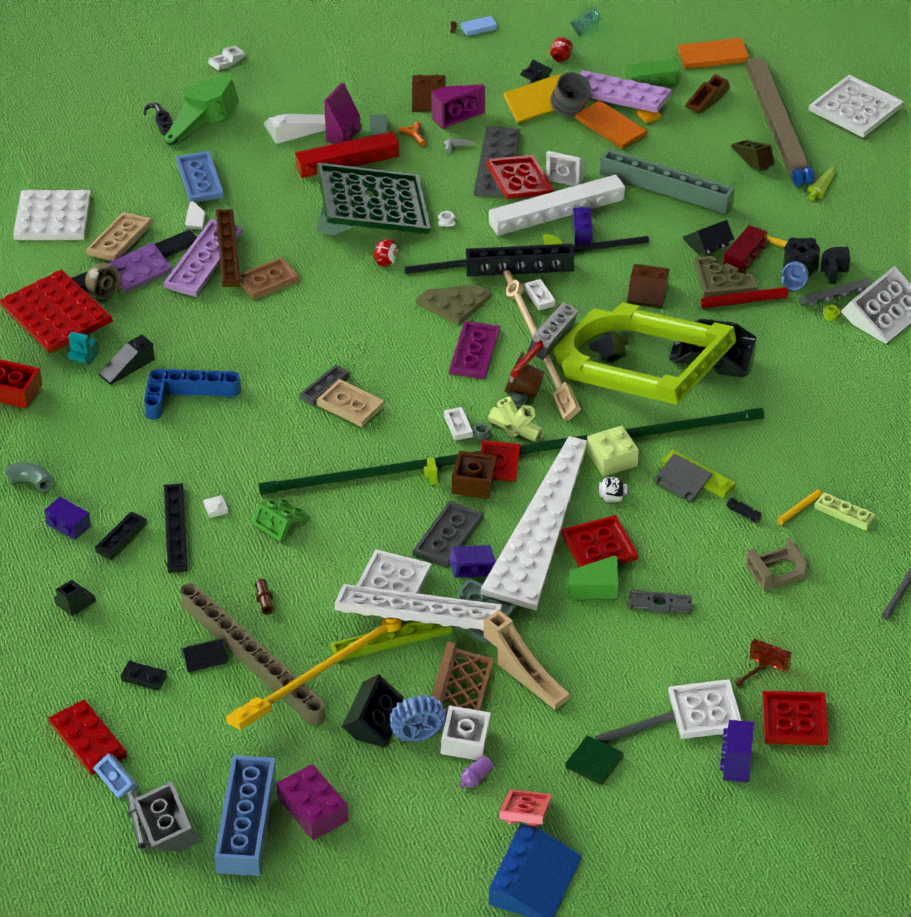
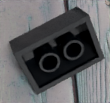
[342,674,406,747]

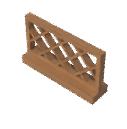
[431,641,494,716]

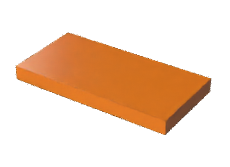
[677,38,749,69]
[575,100,647,149]

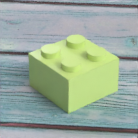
[587,426,639,477]

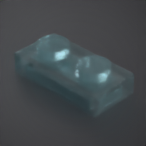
[570,5,602,36]

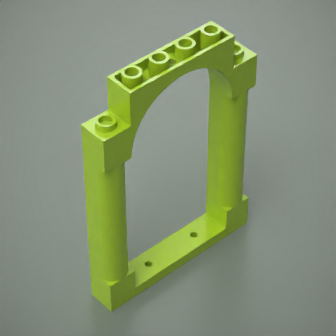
[554,302,736,405]

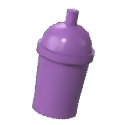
[459,756,494,789]

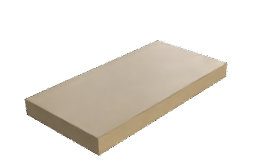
[85,212,153,261]

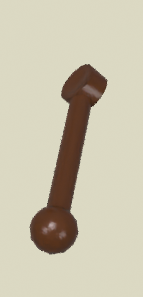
[735,661,767,686]

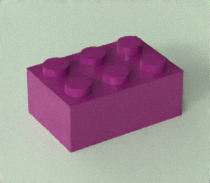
[276,764,349,840]

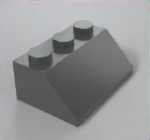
[133,781,199,852]

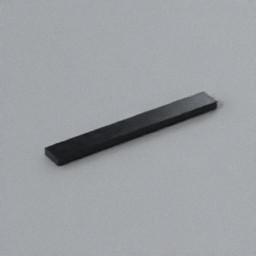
[71,229,197,291]

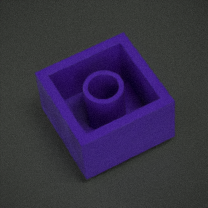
[720,720,754,782]

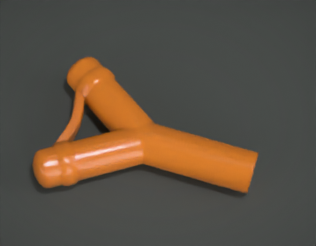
[399,121,426,146]

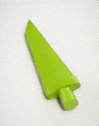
[808,166,835,201]

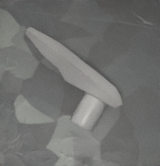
[443,138,476,153]

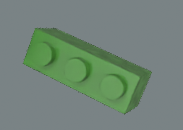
[626,59,679,86]

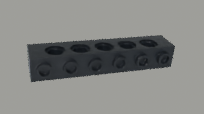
[466,243,574,277]

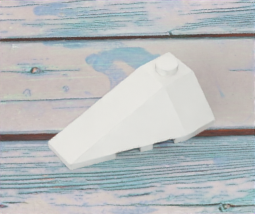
[264,114,325,144]

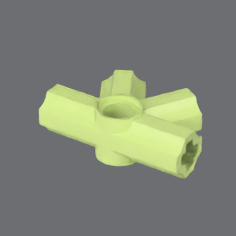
[488,397,544,442]

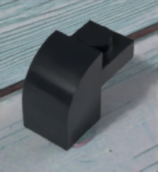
[820,247,850,284]

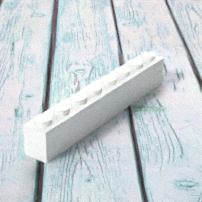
[489,175,625,236]

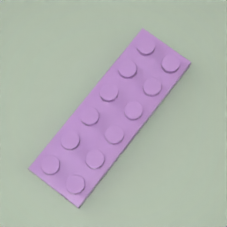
[580,70,672,113]
[164,219,243,297]

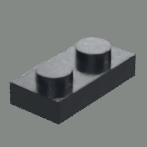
[120,661,167,691]

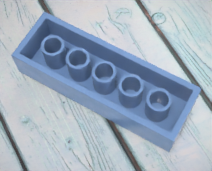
[215,755,276,876]

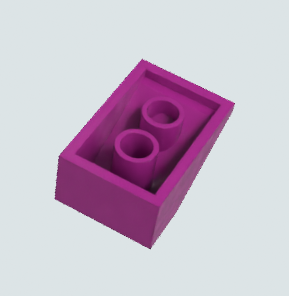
[324,82,362,144]
[431,84,485,129]

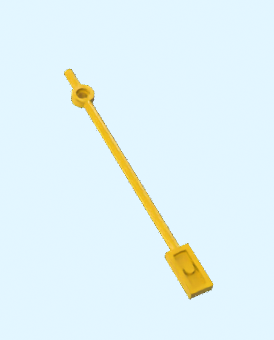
[226,618,403,730]

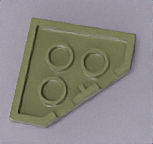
[694,256,758,298]
[416,285,492,326]

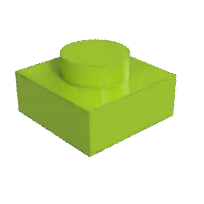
[424,458,438,485]

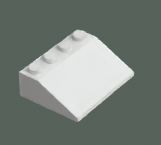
[841,266,911,344]

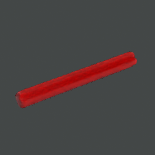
[700,287,788,309]

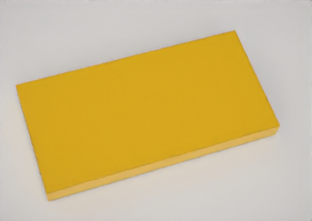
[503,73,563,124]

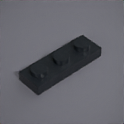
[95,512,147,560]

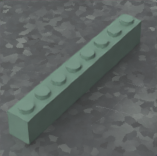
[600,149,734,214]

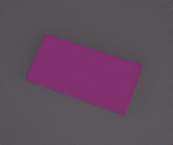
[449,321,500,379]

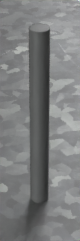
[882,567,911,619]
[595,712,675,742]

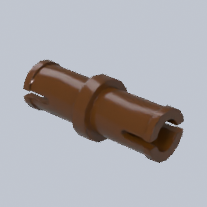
[254,579,275,615]

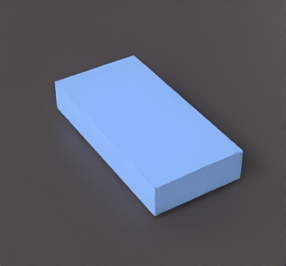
[461,16,497,36]

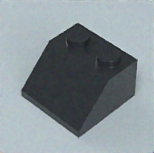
[683,220,734,255]

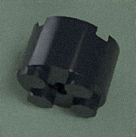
[783,237,820,276]

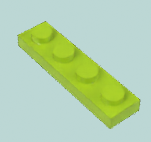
[661,449,736,498]

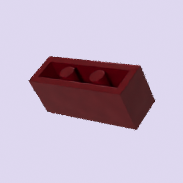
[723,225,769,273]

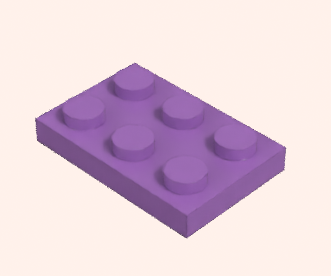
[107,242,172,293]

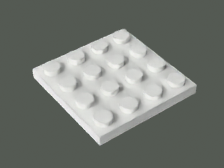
[809,75,904,138]
[13,190,91,240]

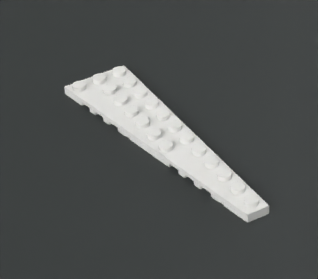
[481,436,587,611]

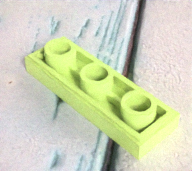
[814,492,876,531]

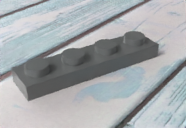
[799,278,872,306]

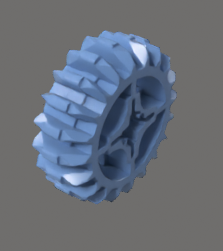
[390,694,446,742]

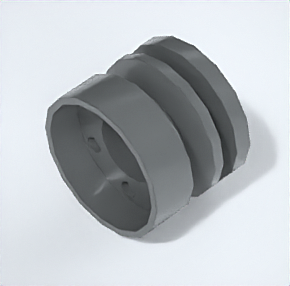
[550,72,591,117]

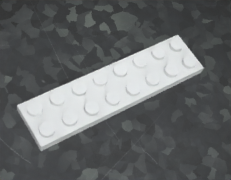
[334,584,502,631]

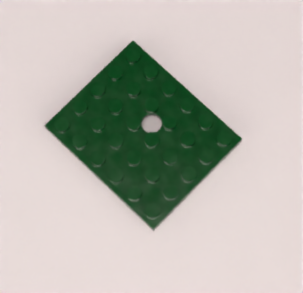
[317,163,431,234]

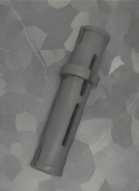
[126,791,151,850]

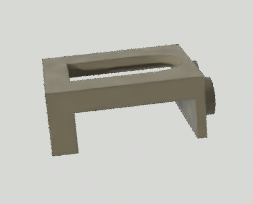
[745,537,809,591]

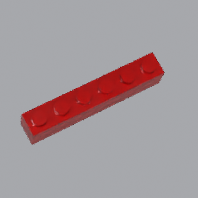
[295,131,399,178]

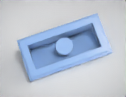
[93,753,139,799]

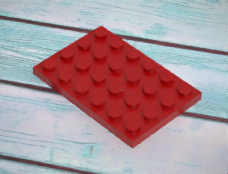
[0,269,113,354]

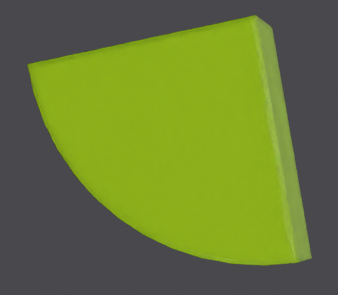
[543,234,562,245]

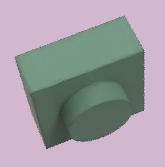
[508,392,529,410]

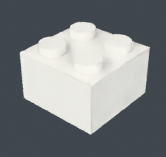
[440,705,491,760]

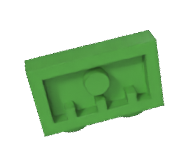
[252,498,310,541]

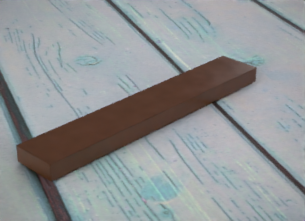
[215,209,240,287]

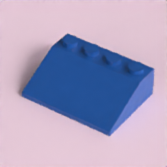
[489,823,582,917]

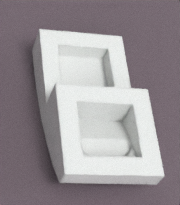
[208,46,246,71]

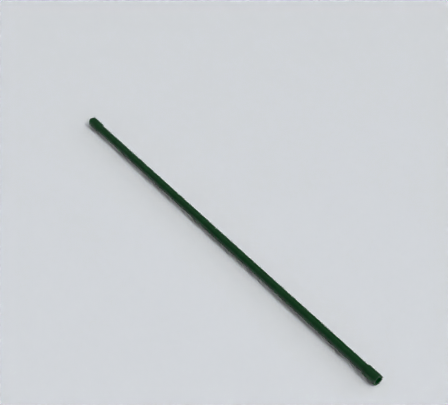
[258,408,764,495]

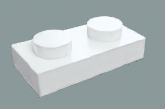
[524,279,555,311]
[444,407,473,441]

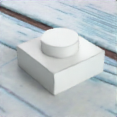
[203,495,228,518]

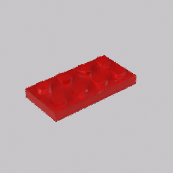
[48,699,127,775]

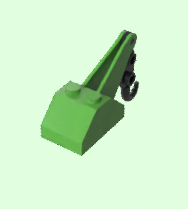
[143,72,239,147]

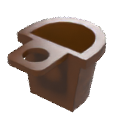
[505,352,545,398]

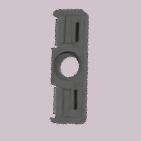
[628,590,692,615]

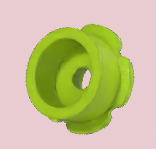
[823,305,841,321]

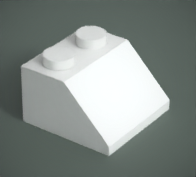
[546,151,586,186]

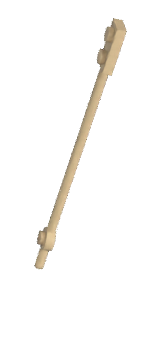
[504,270,581,422]

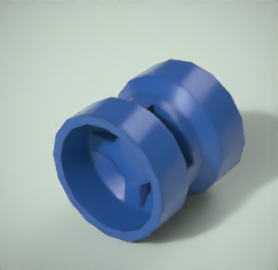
[792,167,814,187]

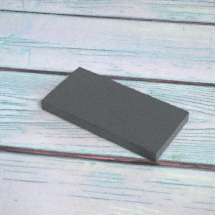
[413,501,484,568]

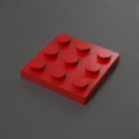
[486,155,554,199]
[561,515,638,568]
[762,691,828,746]

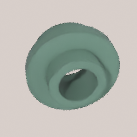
[473,423,491,441]

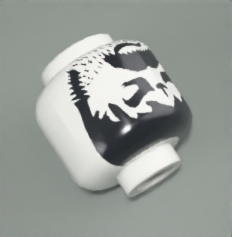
[599,477,627,503]

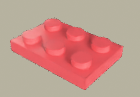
[499,789,552,826]

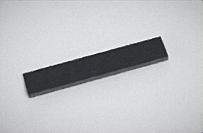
[164,483,188,573]

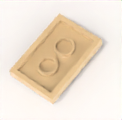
[317,379,384,427]

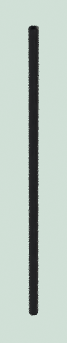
[404,236,649,274]

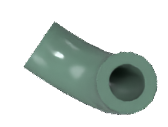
[5,462,54,492]

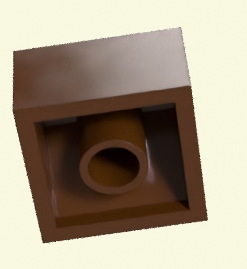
[412,75,446,112]
[627,264,670,308]
[451,451,497,499]

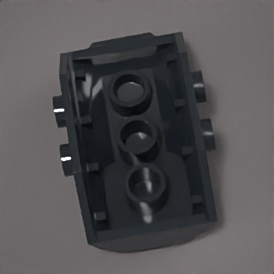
[669,319,757,377]

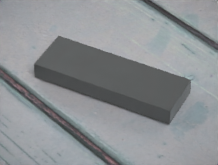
[299,365,350,407]

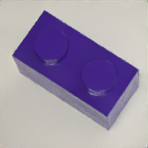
[573,207,593,245]
[44,497,91,540]
[449,545,496,578]

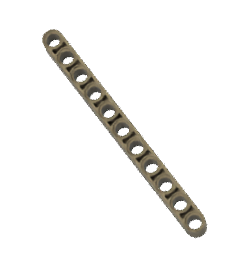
[746,57,807,175]
[180,583,325,726]

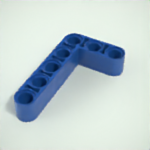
[144,369,241,420]

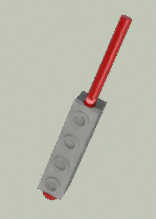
[510,302,579,378]

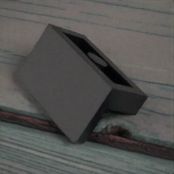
[180,639,227,672]

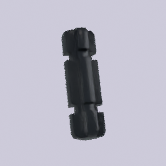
[726,497,762,523]

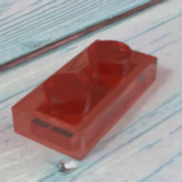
[749,639,792,672]

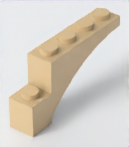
[484,610,570,710]

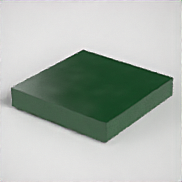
[565,735,624,785]

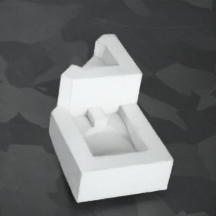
[185,201,205,230]

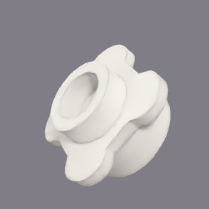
[438,211,456,227]

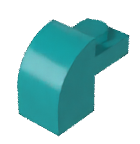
[68,332,98,364]

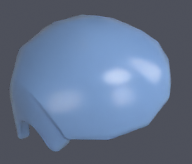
[782,261,809,291]

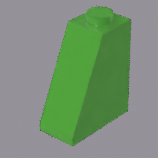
[565,556,618,599]

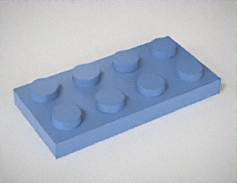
[176,151,224,203]

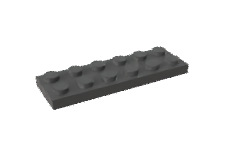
[474,126,520,197]

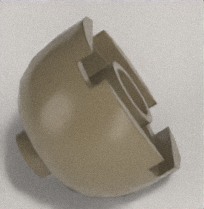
[85,263,122,300]

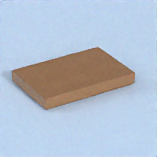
[239,257,300,300]

